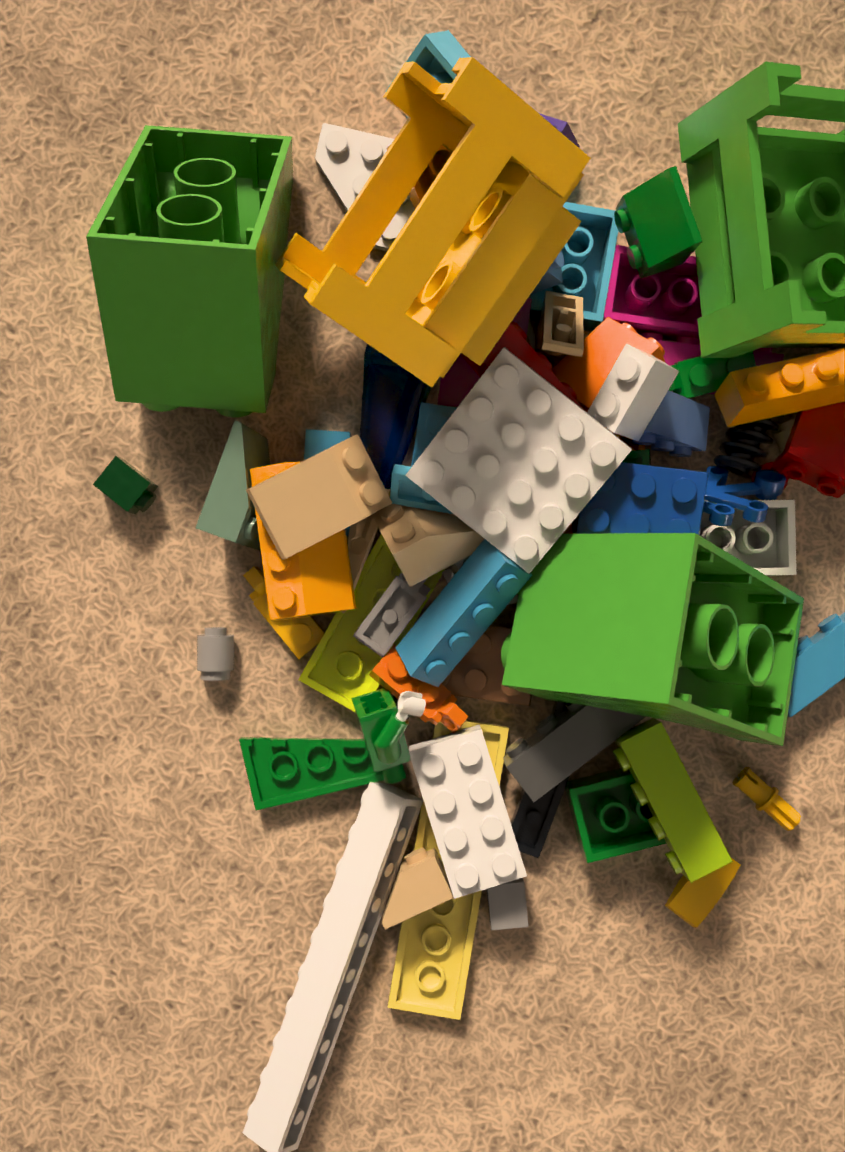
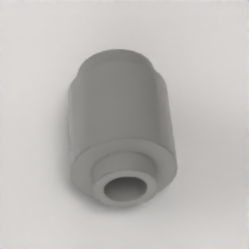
[197,627,234,681]

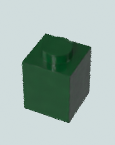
[93,456,158,514]

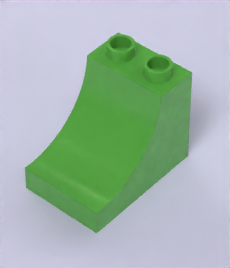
[501,533,804,746]

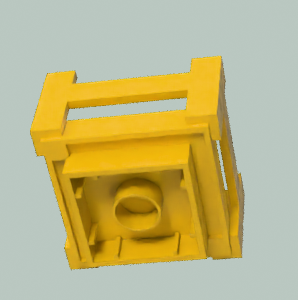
[275,57,591,387]

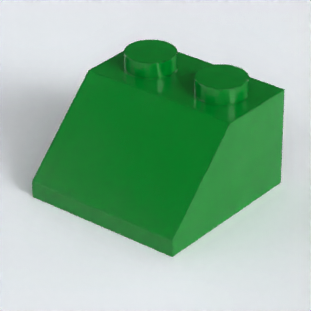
[614,166,702,279]

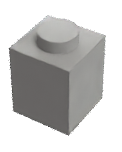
[486,878,529,931]

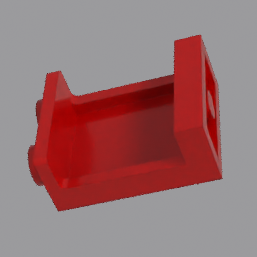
[772,401,845,498]

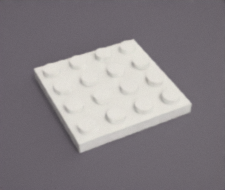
[405,347,632,573]

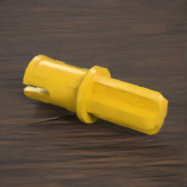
[732,767,801,831]

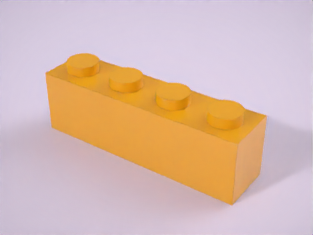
[714,348,845,427]

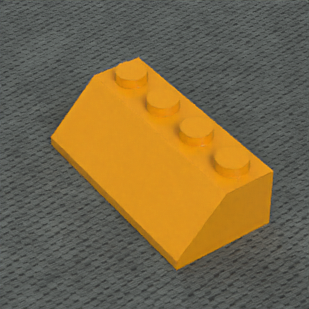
[250,462,356,620]

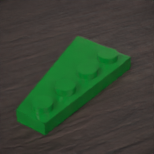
[239,737,384,811]

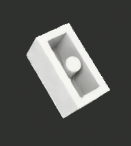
[587,343,679,441]

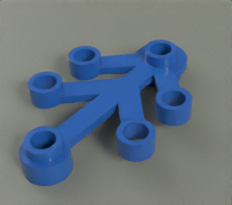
[685,466,786,526]

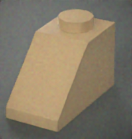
[382,848,454,930]

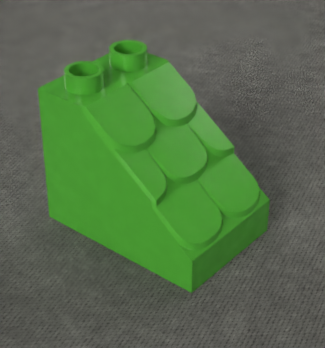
[86,125,293,418]

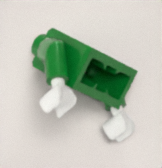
[351,688,426,784]

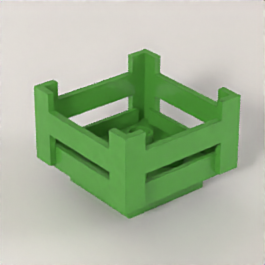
[678,61,845,358]

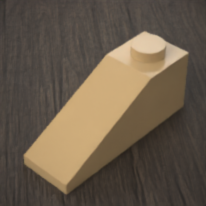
[535,291,584,357]

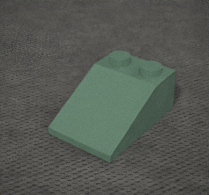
[195,421,270,551]

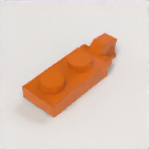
[369,644,469,733]

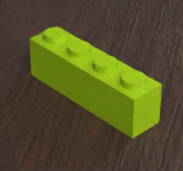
[613,718,733,883]

